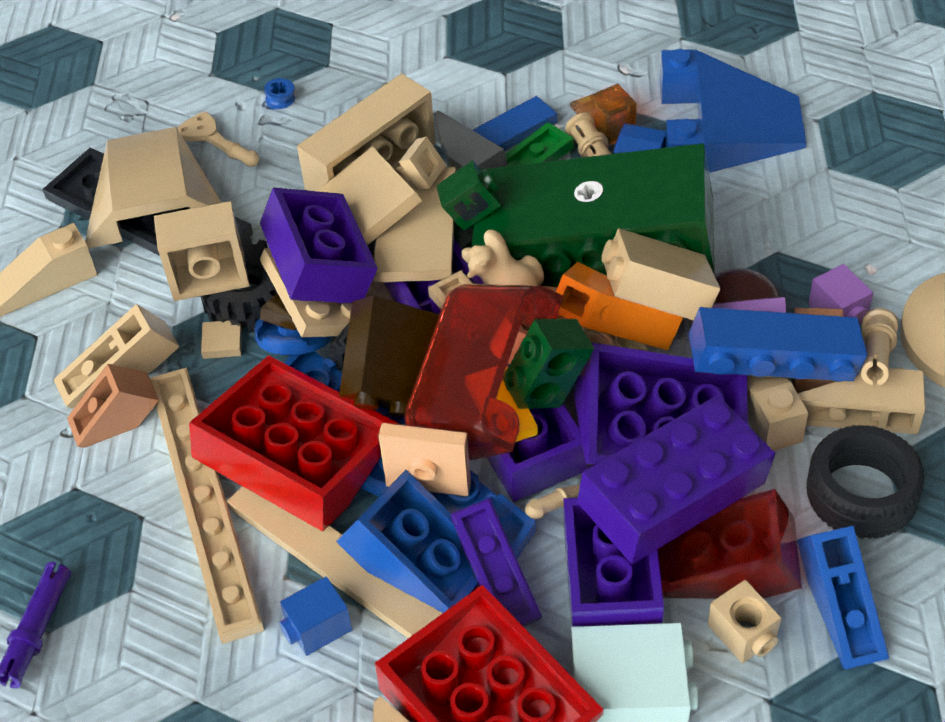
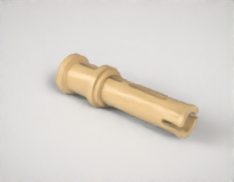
[565,112,611,157]
[861,308,898,385]

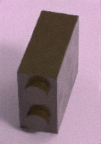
[339,295,441,418]

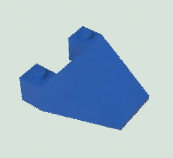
[660,49,806,173]

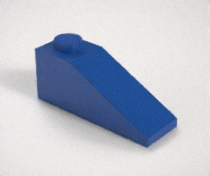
[797,526,889,669]

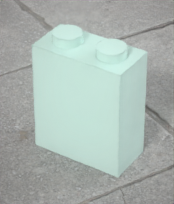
[572,623,698,722]

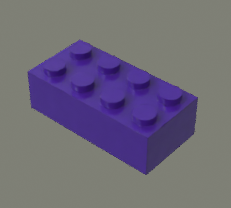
[577,395,776,564]

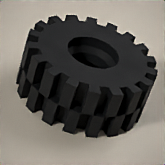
[200,238,277,333]

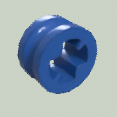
[264,78,295,109]

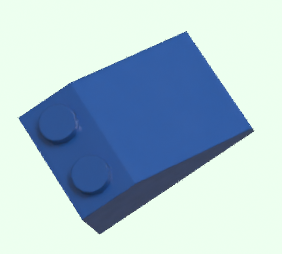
[336,470,478,613]

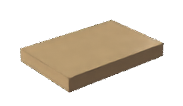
[317,146,422,245]

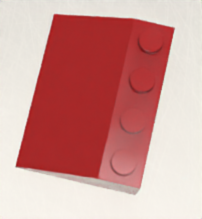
[189,355,399,532]
[375,585,604,722]

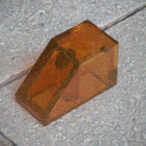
[570,83,637,146]

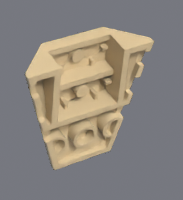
[85,127,222,249]

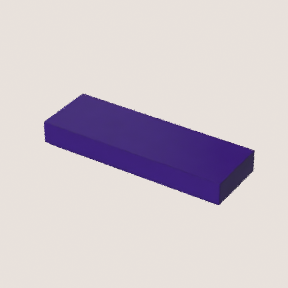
[450,498,542,627]

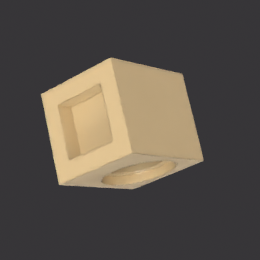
[708,580,781,664]

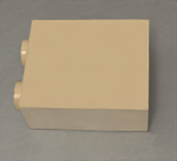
[602,228,720,320]

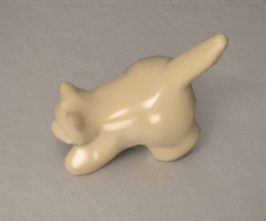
[461,230,544,313]

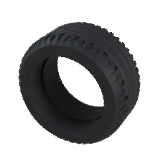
[806,425,925,539]

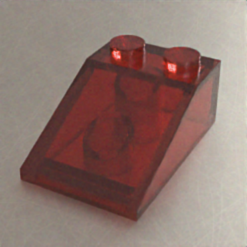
[657,489,802,599]

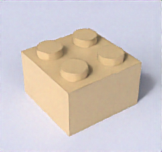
[154,201,250,301]

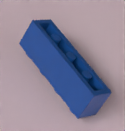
[689,307,868,382]

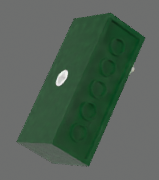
[472,143,715,292]

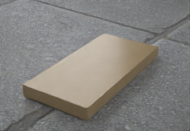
[374,167,456,282]

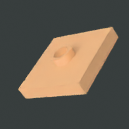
[379,423,471,496]

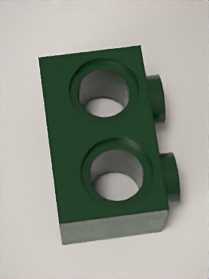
[502,319,594,409]

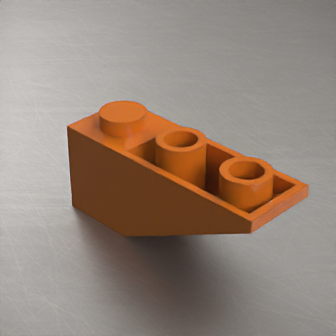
[549,262,684,351]

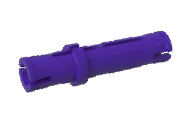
[0,562,72,689]

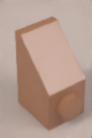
[67,363,159,448]

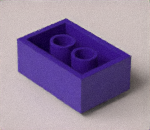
[260,187,378,303]
[563,498,664,629]

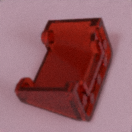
[404,284,564,461]

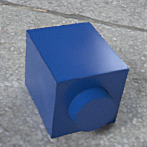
[279,576,352,656]

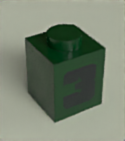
[436,160,501,231]

